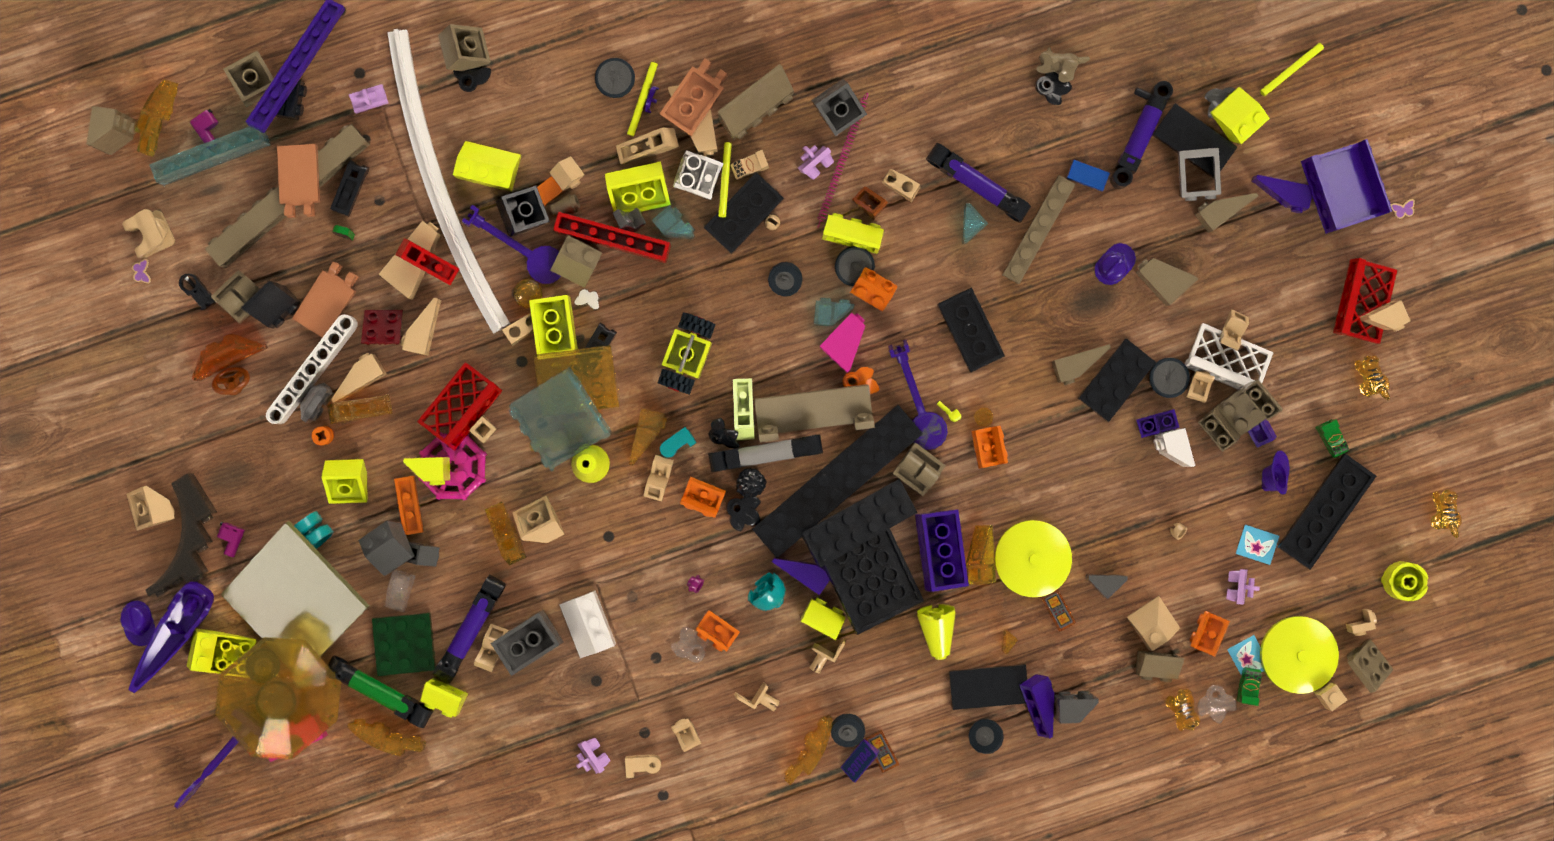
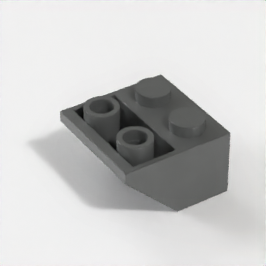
[1054,691,1099,724]

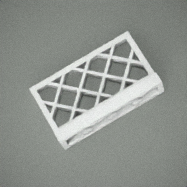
[1185,323,1273,390]

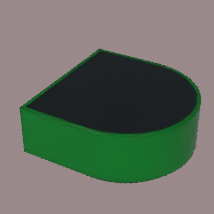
[332,225,355,241]

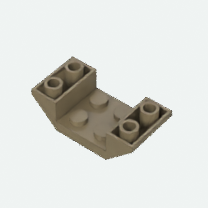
[1198,379,1283,452]

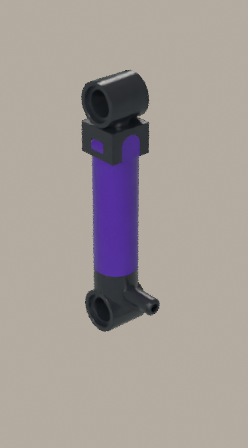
[1110,81,1173,189]
[926,143,1031,223]
[432,574,507,684]

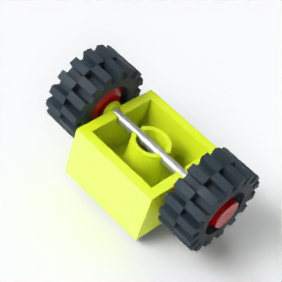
[657,312,716,395]

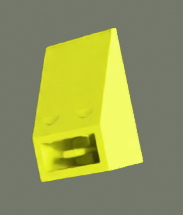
[187,628,256,677]

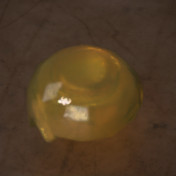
[513,278,543,308]

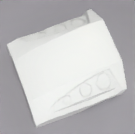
[673,151,724,200]

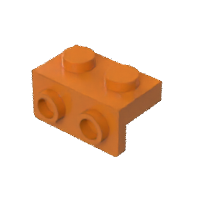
[850,267,897,312]
[971,426,1008,469]
[680,477,726,518]
[695,610,740,652]
[1190,611,1230,657]

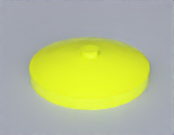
[994,520,1072,597]
[1260,616,1339,694]

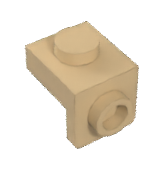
[1186,371,1215,403]
[1346,609,1377,636]
[671,719,701,752]

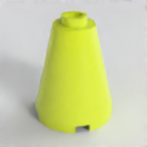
[571,445,610,483]
[917,604,956,660]

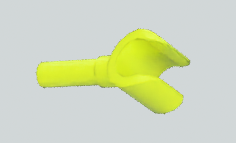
[937,401,962,422]

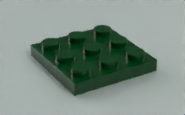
[372,612,436,676]

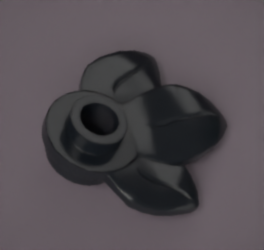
[453,66,491,92]
[1035,72,1072,105]
[708,418,740,449]
[726,497,761,532]

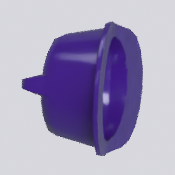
[1095,243,1136,285]
[1262,451,1290,495]
[120,601,156,646]

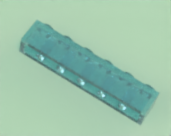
[149,126,271,186]

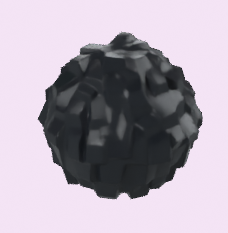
[736,467,767,498]

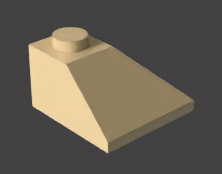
[126,486,175,531]
[512,496,564,543]
[1127,596,1180,651]

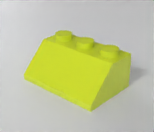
[453,141,521,192]
[605,161,671,212]
[822,213,884,254]
[529,295,578,358]

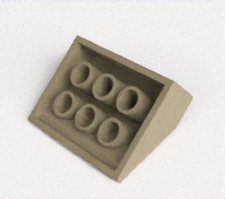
[718,64,794,140]

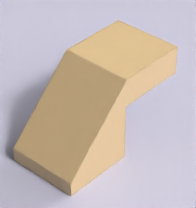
[1220,309,1249,351]
[458,404,497,443]
[643,455,674,502]
[474,624,509,672]

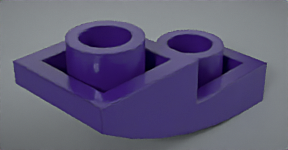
[1136,409,1180,438]

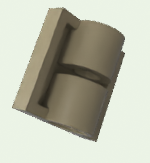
[211,270,260,324]
[892,443,946,496]
[1346,639,1394,693]

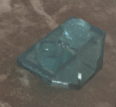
[652,205,695,239]
[814,298,854,327]

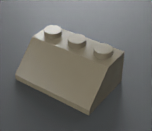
[86,106,137,155]

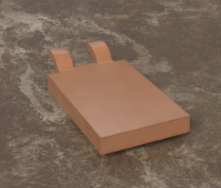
[660,58,728,137]
[277,144,320,218]
[292,261,359,338]

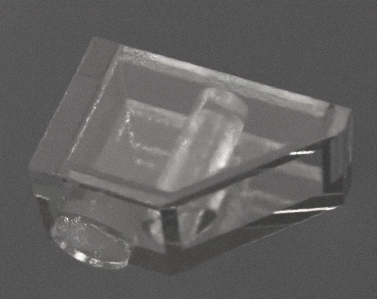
[385,570,415,613]

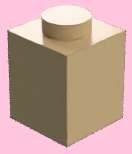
[549,156,585,191]
[1314,682,1347,711]

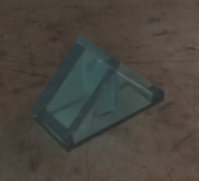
[963,203,988,244]

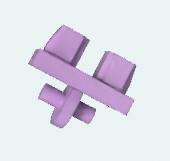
[349,84,388,114]
[798,145,834,180]
[1227,569,1260,605]
[576,738,610,774]

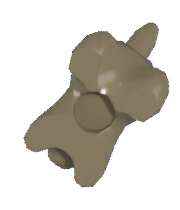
[1036,47,1090,83]

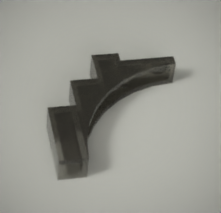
[145,473,217,597]

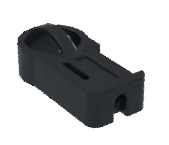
[179,273,215,310]

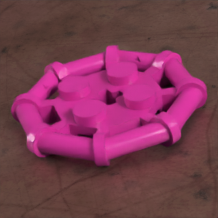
[418,432,487,501]

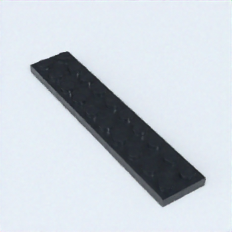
[752,405,923,558]

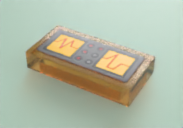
[1040,589,1076,632]
[865,729,899,773]

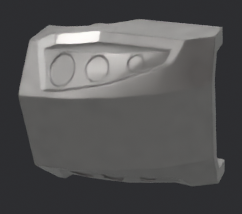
[300,383,334,423]

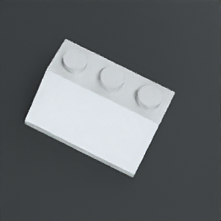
[559,591,616,658]

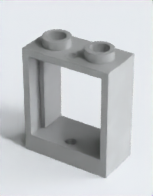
[1178,148,1221,201]

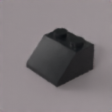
[496,186,550,237]

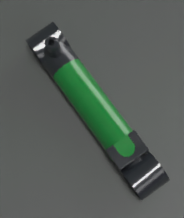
[323,655,434,728]

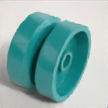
[294,511,334,549]

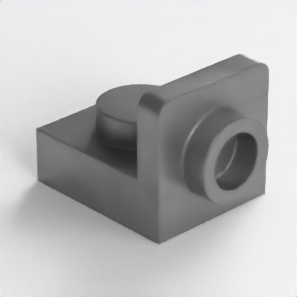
[613,208,646,232]

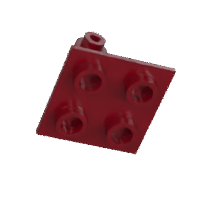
[361,310,403,345]

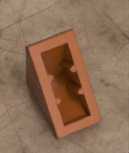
[852,186,888,220]

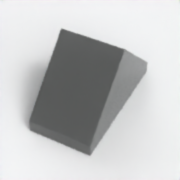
[1086,574,1128,599]

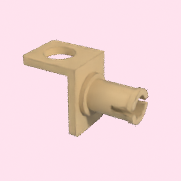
[809,638,846,673]
[734,682,780,711]

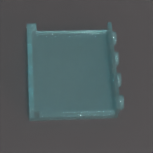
[509,367,612,471]

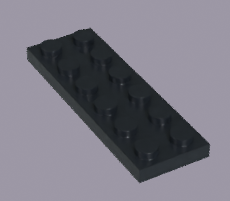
[1277,454,1377,570]
[800,479,918,568]

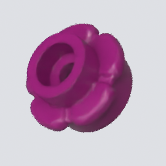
[687,575,704,593]

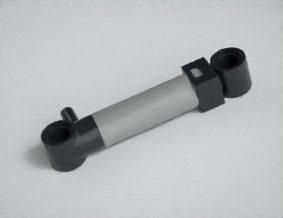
[708,434,823,472]

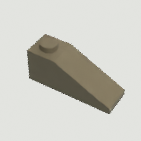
[1195,193,1258,233]
[1052,344,1111,385]

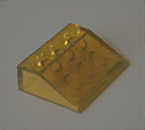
[534,345,620,416]

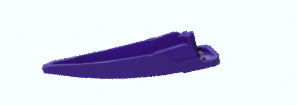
[128,582,214,693]

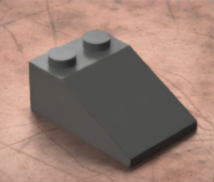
[490,610,564,676]

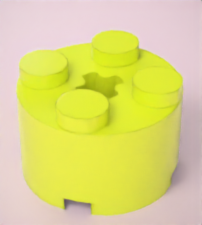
[1381,561,1428,601]

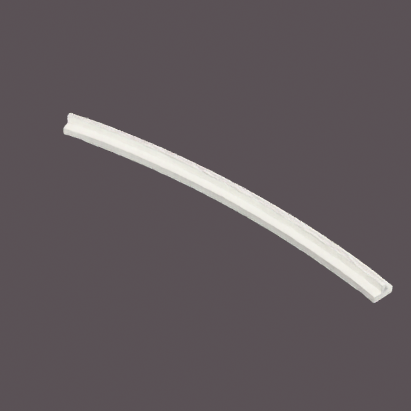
[388,29,510,334]

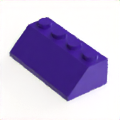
[915,509,969,592]

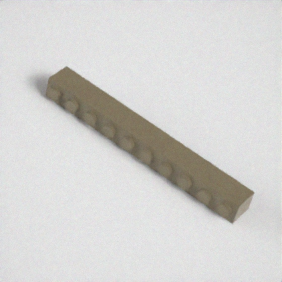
[205,124,370,268]

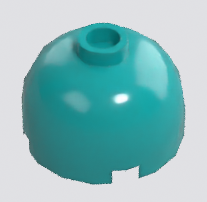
[747,572,786,611]

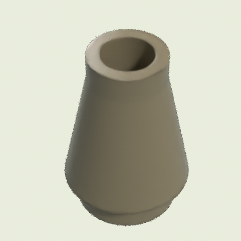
[550,194,580,216]

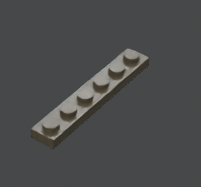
[1002,175,1076,284]

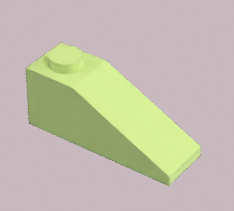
[733,378,755,440]

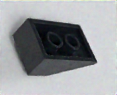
[241,280,301,329]

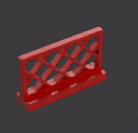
[1333,258,1398,344]
[417,362,502,451]

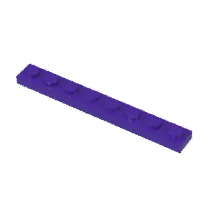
[246,0,345,133]

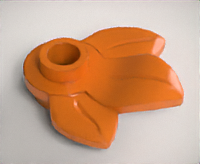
[842,367,880,394]

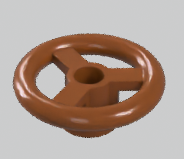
[212,367,250,395]

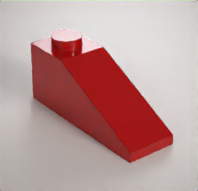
[395,238,459,286]

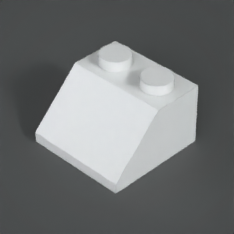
[1153,428,1195,467]

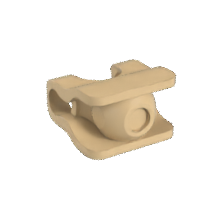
[122,209,175,258]

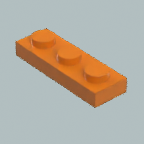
[394,476,424,535]

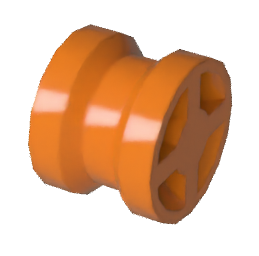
[311,426,334,446]

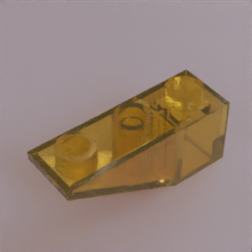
[966,525,996,585]

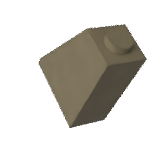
[1136,258,1198,307]

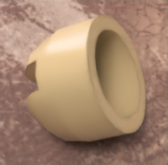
[765,214,780,230]
[1170,523,1187,540]

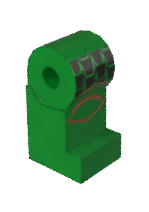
[1315,419,1349,458]
[1237,667,1262,706]

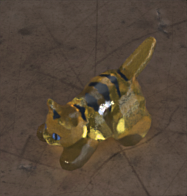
[1355,355,1390,400]
[1431,490,1462,538]
[1165,689,1200,731]

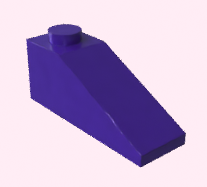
[1252,175,1312,213]
[772,558,830,595]
[1019,674,1054,739]

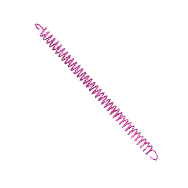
[817,93,868,228]

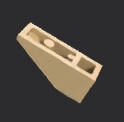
[616,128,679,164]
[401,298,441,356]
[331,353,387,403]

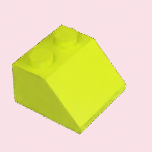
[1210,87,1270,144]
[404,457,451,485]
[321,459,368,504]
[801,597,846,640]
[420,678,468,718]

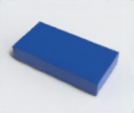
[1067,160,1110,192]

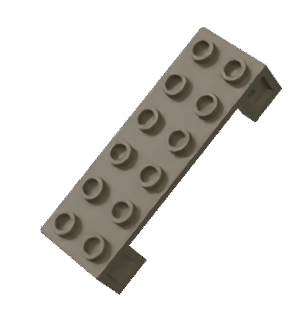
[754,384,875,443]

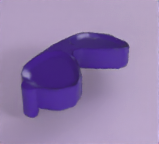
[645,86,659,113]

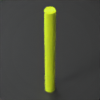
[1260,43,1324,96]
[627,62,658,137]
[718,142,732,218]

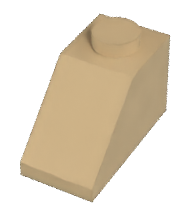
[1360,300,1410,332]

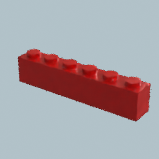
[553,212,671,263]

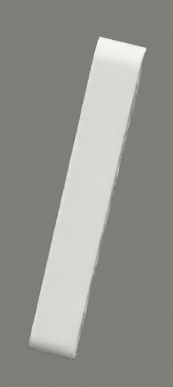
[266,314,358,424]

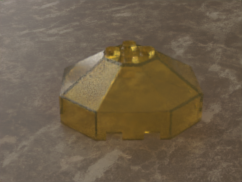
[215,637,341,759]

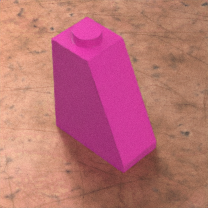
[819,313,865,373]

